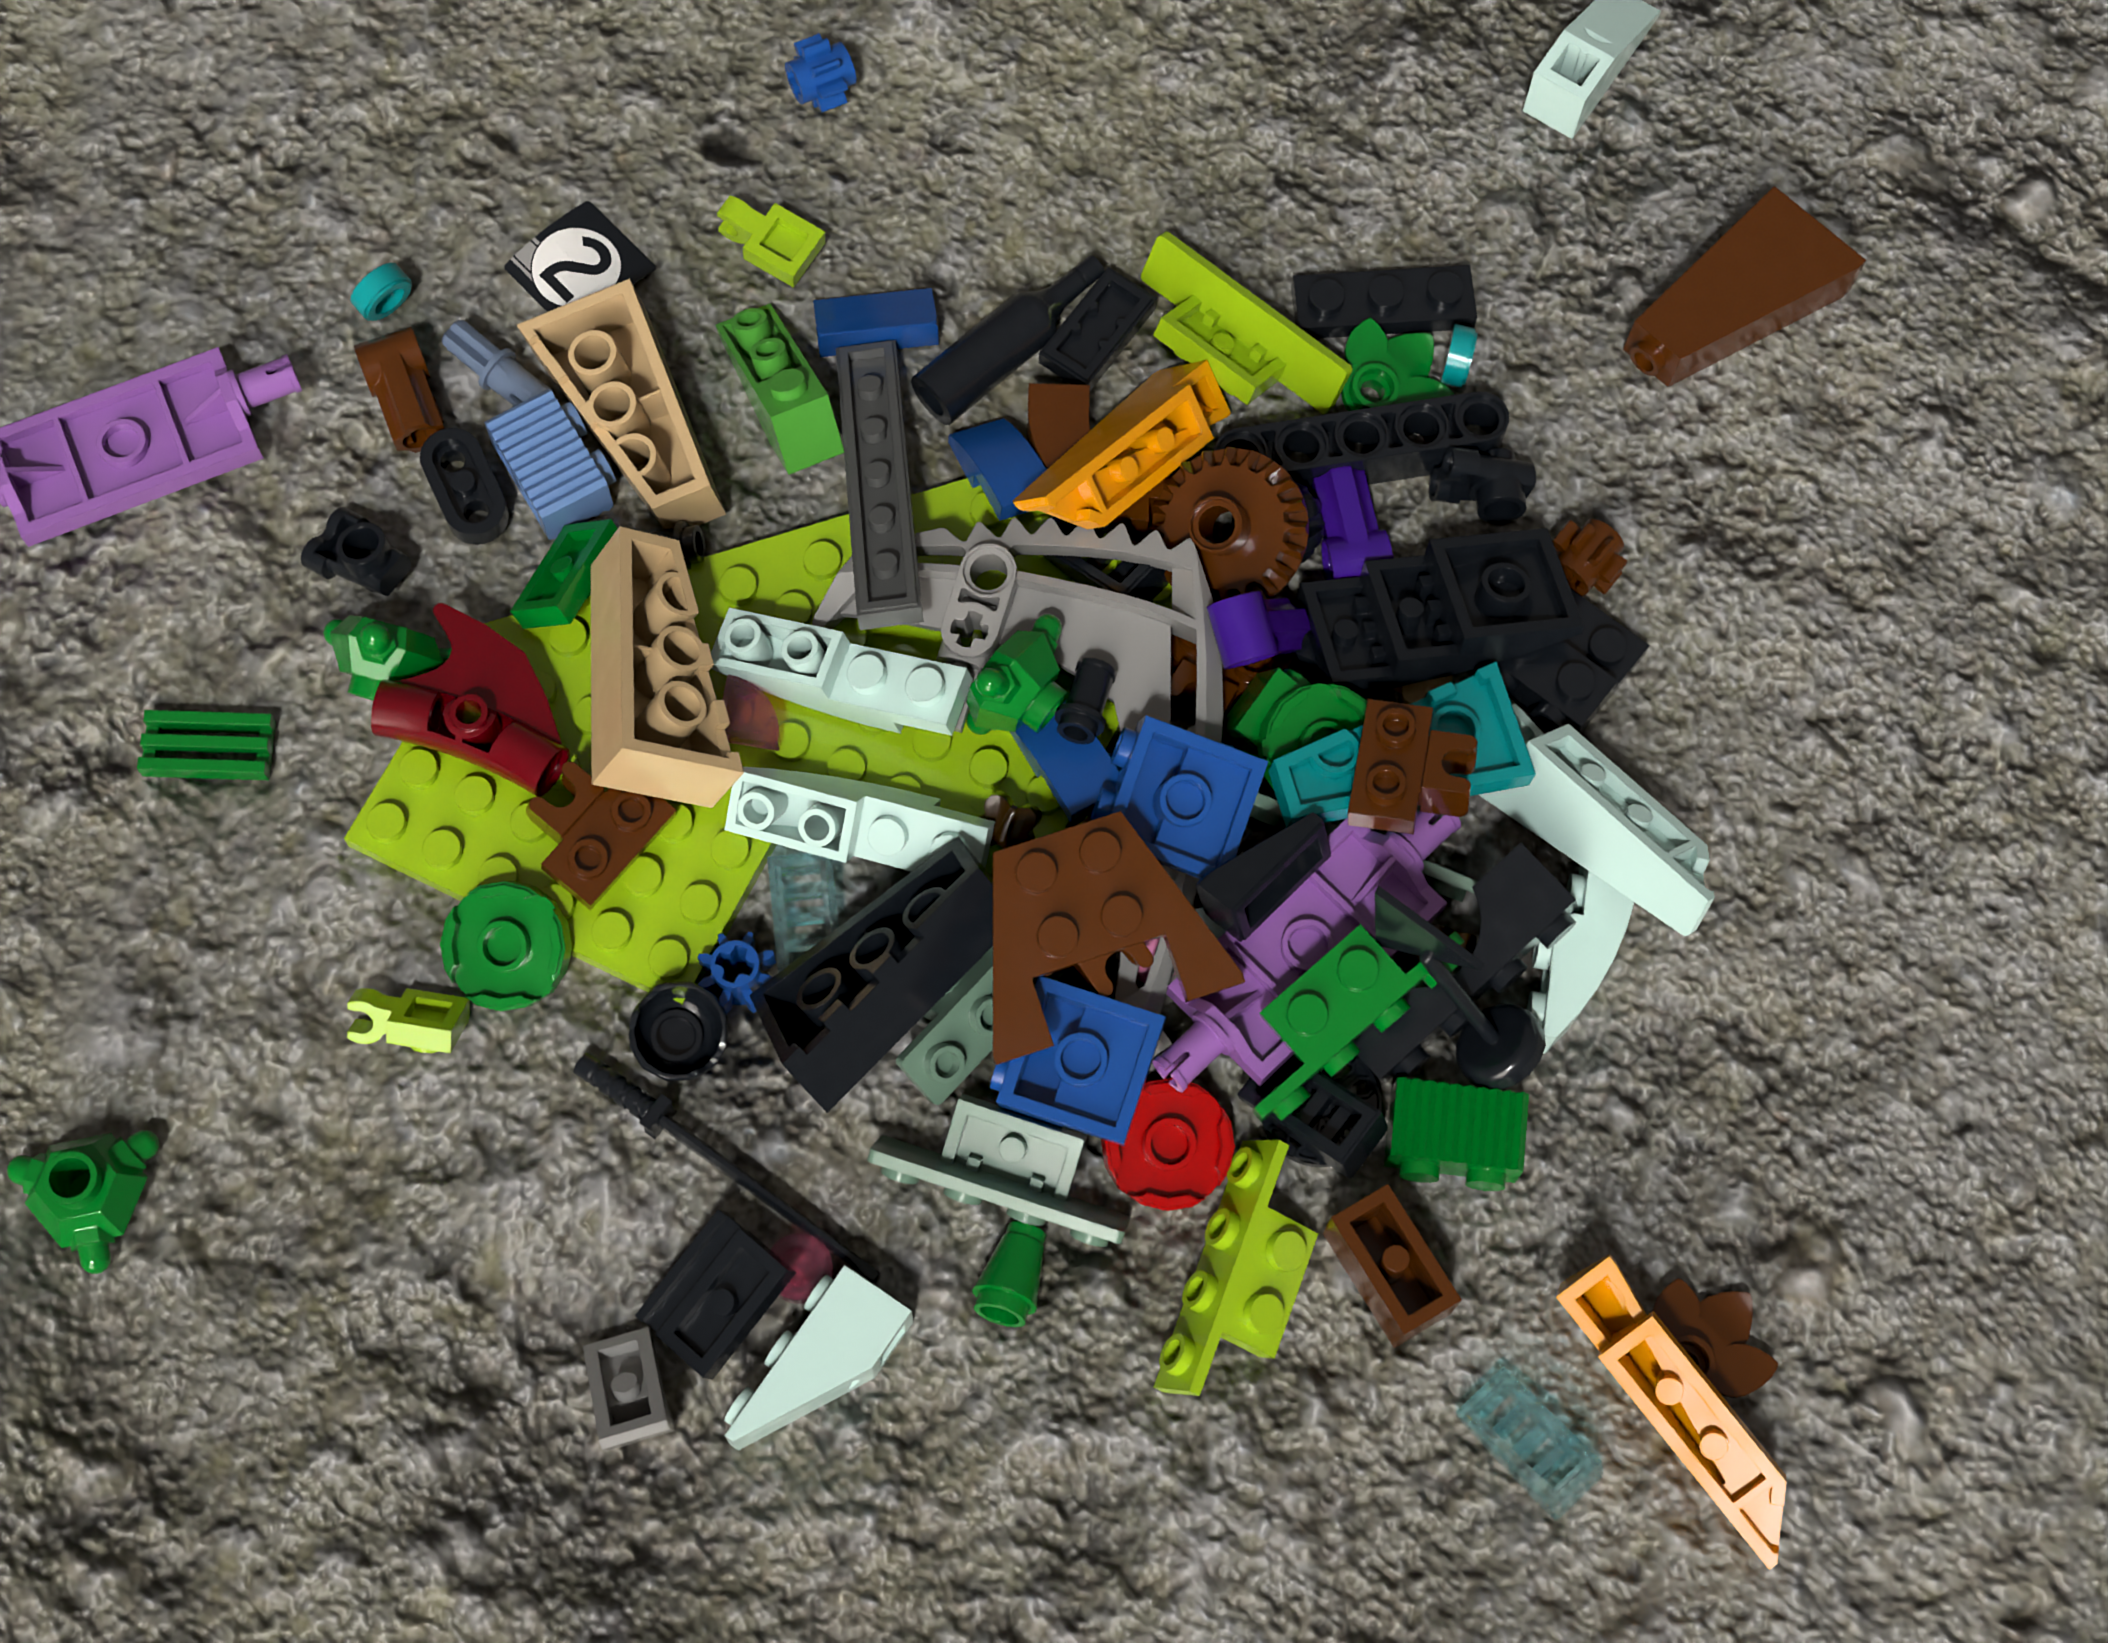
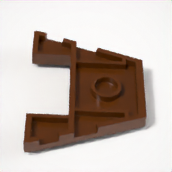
[992,811,1245,1066]

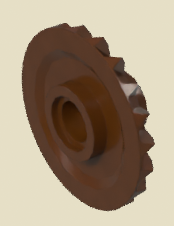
[1148,447,1309,603]

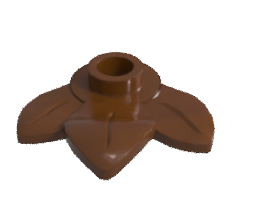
[1652,1278,1778,1398]

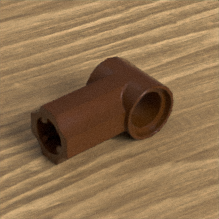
[353,326,445,453]

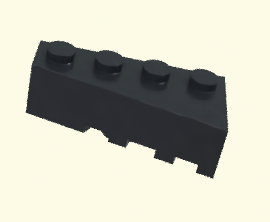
[749,836,993,1113]

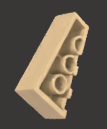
[517,278,726,529]
[591,526,744,808]

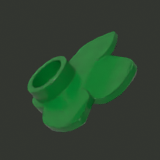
[1341,318,1454,411]

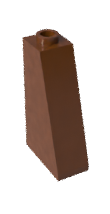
[1623,186,1866,387]

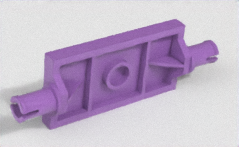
[0,347,303,547]
[1152,810,1461,1093]

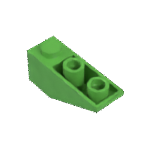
[715,303,844,475]

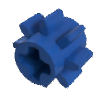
[785,33,857,113]
[698,932,776,1015]

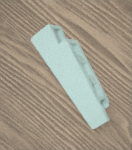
[1479,704,1715,936]

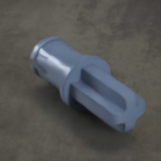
[442,320,554,407]

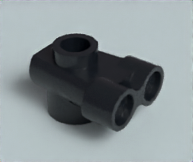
[1429,446,1536,523]
[301,507,411,596]

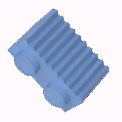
[484,389,616,540]

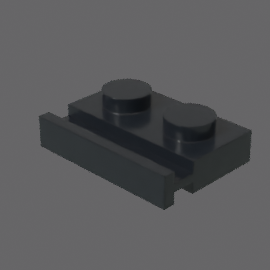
[635,1209,797,1380]

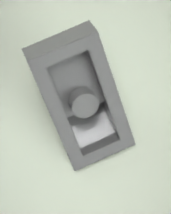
[583,1327,676,1450]

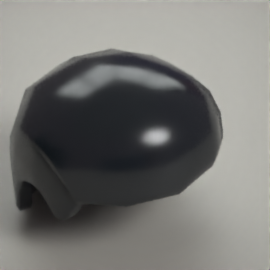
[628,981,728,1082]

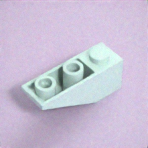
[1523,0,1661,139]
[724,1265,913,1451]

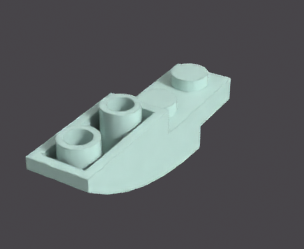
[711,608,973,736]
[725,767,995,872]
[1526,865,1634,1054]

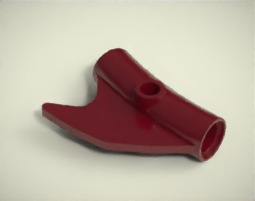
[371,603,570,797]

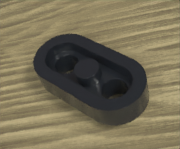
[420,428,509,545]

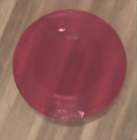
[771,1233,834,1304]

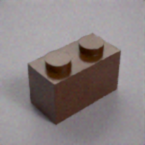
[1323,1184,1462,1348]

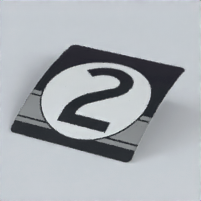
[504,201,656,312]

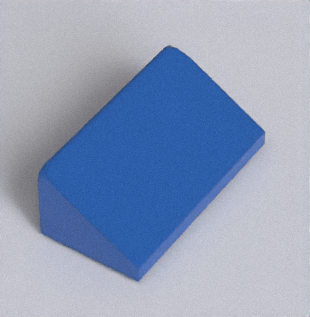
[813,288,939,357]

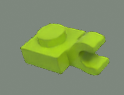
[717,195,825,288]
[347,988,470,1053]

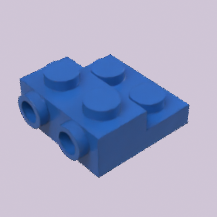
[1089,715,1269,879]
[990,976,1166,1146]

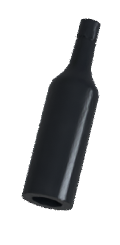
[911,255,1105,425]

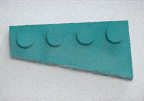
[1268,662,1536,828]

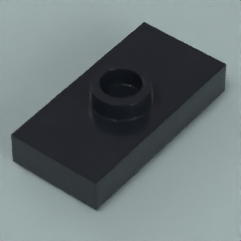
[1038,267,1157,391]

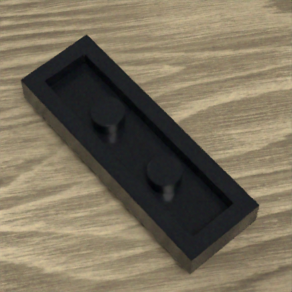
[1291,265,1477,339]

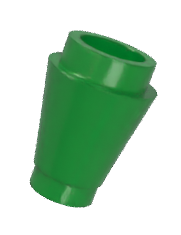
[972,1221,1046,1327]

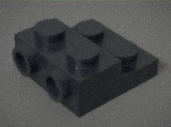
[1473,588,1650,734]

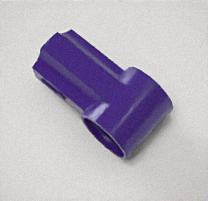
[1312,466,1393,580]
[1206,591,1311,669]

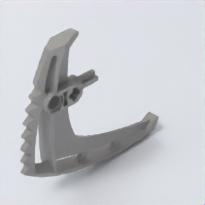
[812,518,1224,1015]

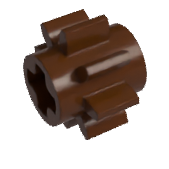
[1552,519,1628,596]

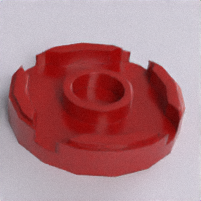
[1101,1078,1235,1211]

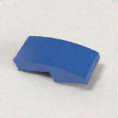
[948,418,1047,521]
[1010,698,1120,823]

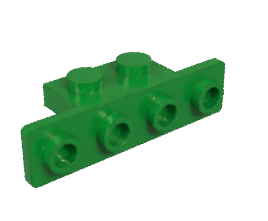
[1253,924,1464,1122]

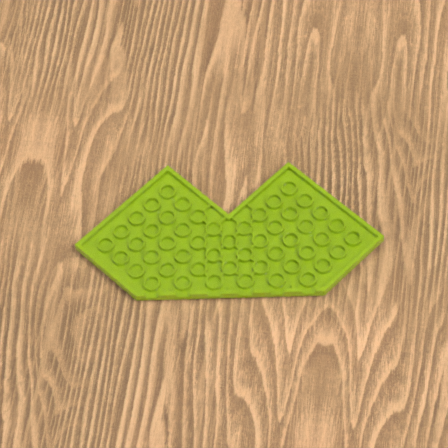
[344,478,1172,1005]

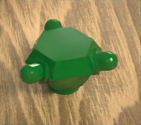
[966,614,1069,735]
[323,615,452,701]
[7,1130,160,1274]

